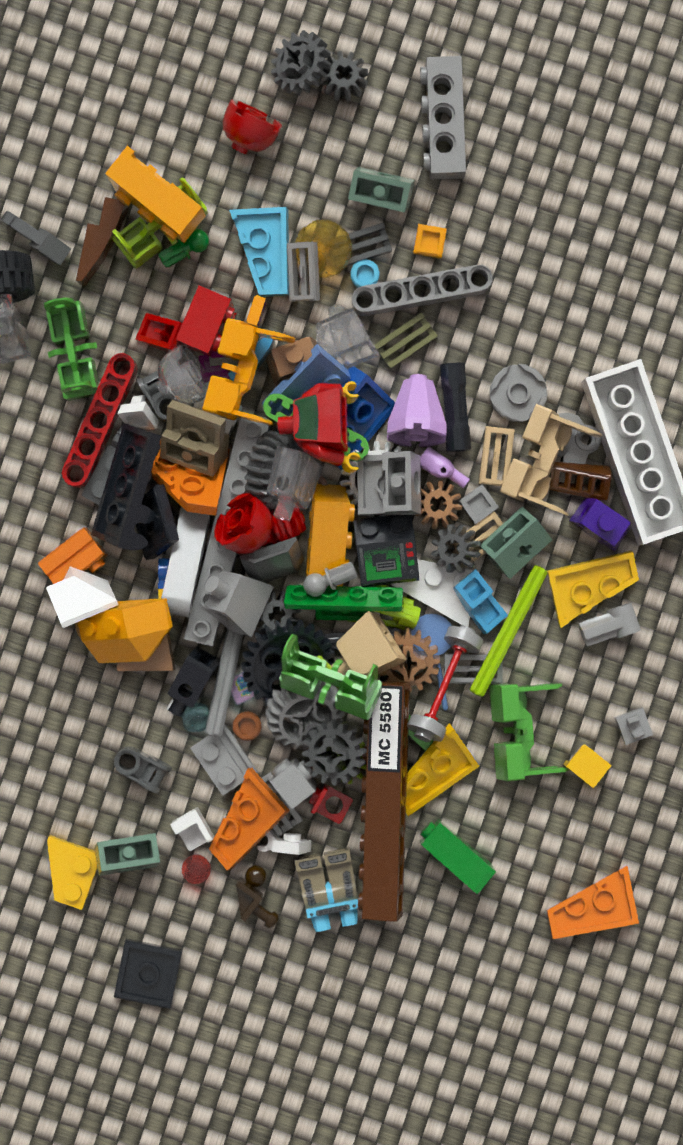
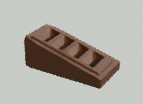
[549,462,611,501]

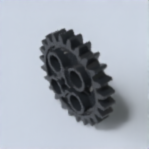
[241,619,336,706]

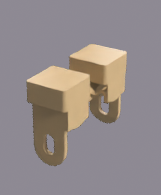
[500,404,603,516]

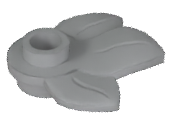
[557,413,601,464]

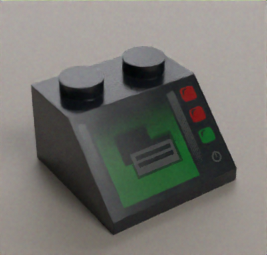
[353,515,419,587]

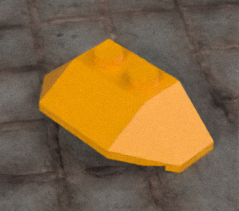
[75,598,173,663]

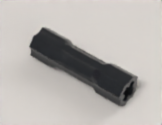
[440,362,471,452]

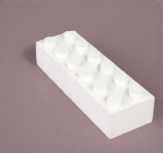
[581,359,683,546]

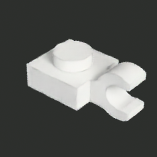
[257,829,311,855]

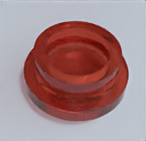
[182,854,211,884]

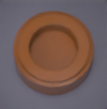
[233,711,262,741]

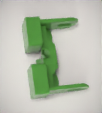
[44,298,99,401]
[279,634,382,720]
[490,683,569,781]

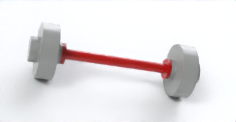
[407,625,483,742]

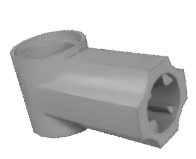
[578,603,641,647]

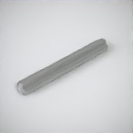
[205,629,243,737]

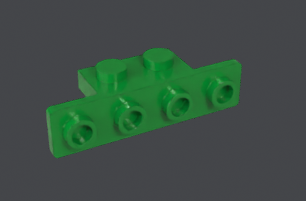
[284,585,403,621]

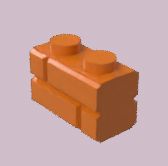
[38,527,108,584]

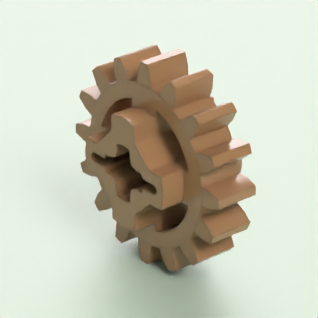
[380,628,440,692]

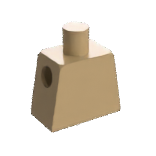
[331,611,407,676]

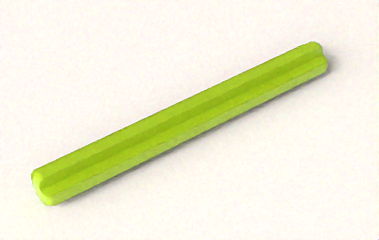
[470,565,547,697]

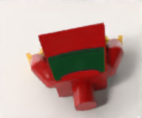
[277,381,361,473]

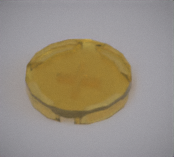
[295,219,352,278]

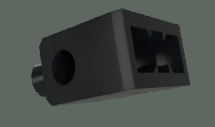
[167,646,220,717]

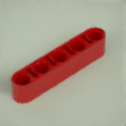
[62,353,138,488]

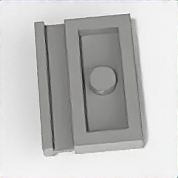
[190,724,258,796]

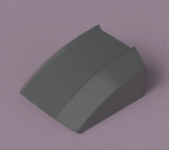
[240,537,305,583]

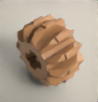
[415,480,462,530]

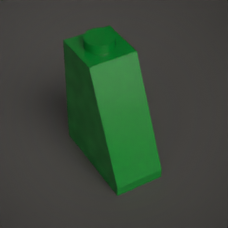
[420,819,496,894]

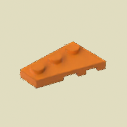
[209,768,290,871]
[546,866,639,939]

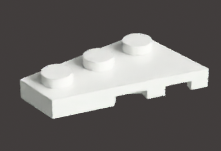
[390,559,479,627]

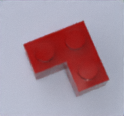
[176,285,237,357]

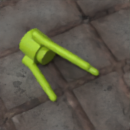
[348,585,421,630]

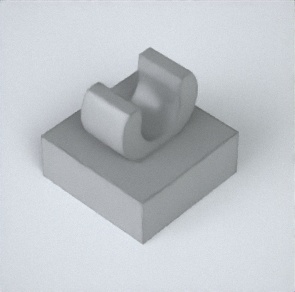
[614,707,653,745]

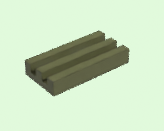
[374,312,438,370]

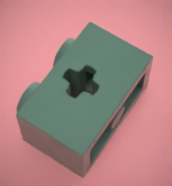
[348,167,415,213]
[480,507,552,579]
[95,833,160,876]

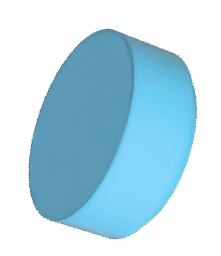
[351,259,379,288]

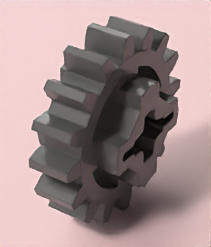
[271,30,331,96]
[302,720,367,785]

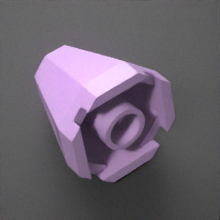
[387,374,447,447]

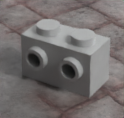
[270,758,317,810]

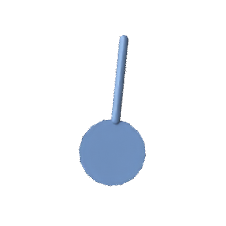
[411,614,452,710]

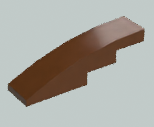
[76,197,130,286]

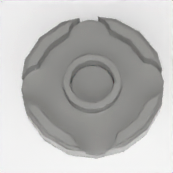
[490,364,547,422]

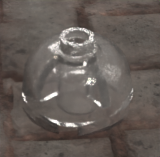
[157,344,209,404]

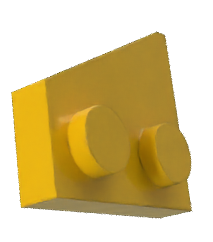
[47,835,98,910]

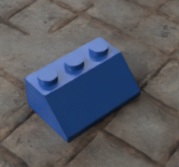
[335,362,395,471]

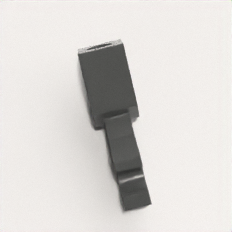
[0,211,71,265]

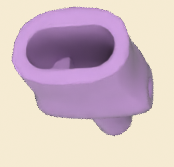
[420,446,470,488]

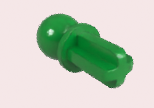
[158,229,210,268]

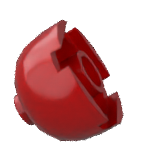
[223,99,282,154]
[214,493,273,554]

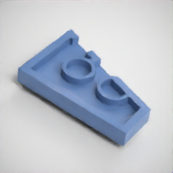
[262,344,351,416]

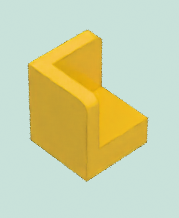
[563,744,612,788]

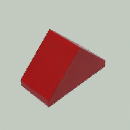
[135,313,182,357]

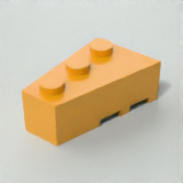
[105,145,206,243]
[306,483,355,586]

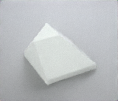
[46,566,118,628]

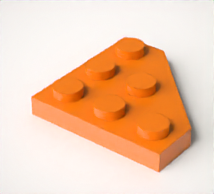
[151,440,230,516]

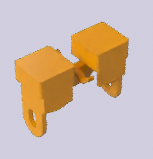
[202,318,296,425]

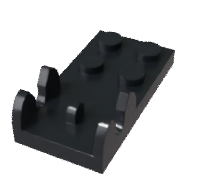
[91,423,161,550]

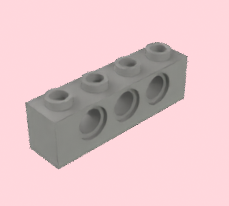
[420,56,466,180]

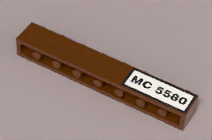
[358,681,410,922]

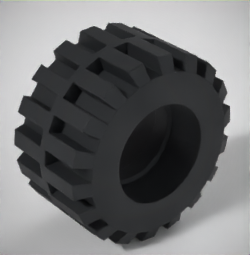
[0,250,35,305]

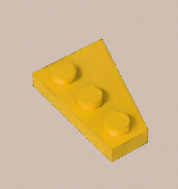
[547,551,639,628]
[406,723,479,817]

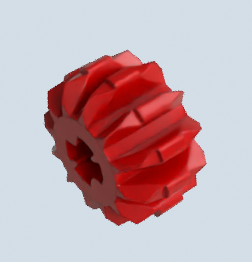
[267,504,306,545]

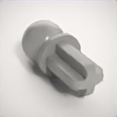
[303,562,357,597]

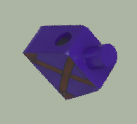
[569,497,631,552]

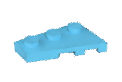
[230,207,289,297]

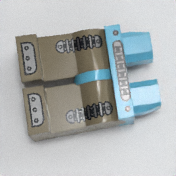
[294,847,358,932]

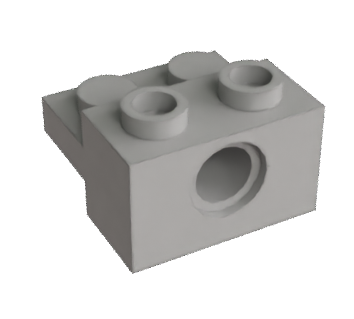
[357,451,421,516]

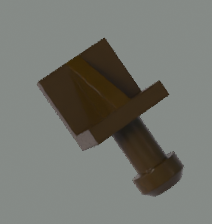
[235,865,279,929]

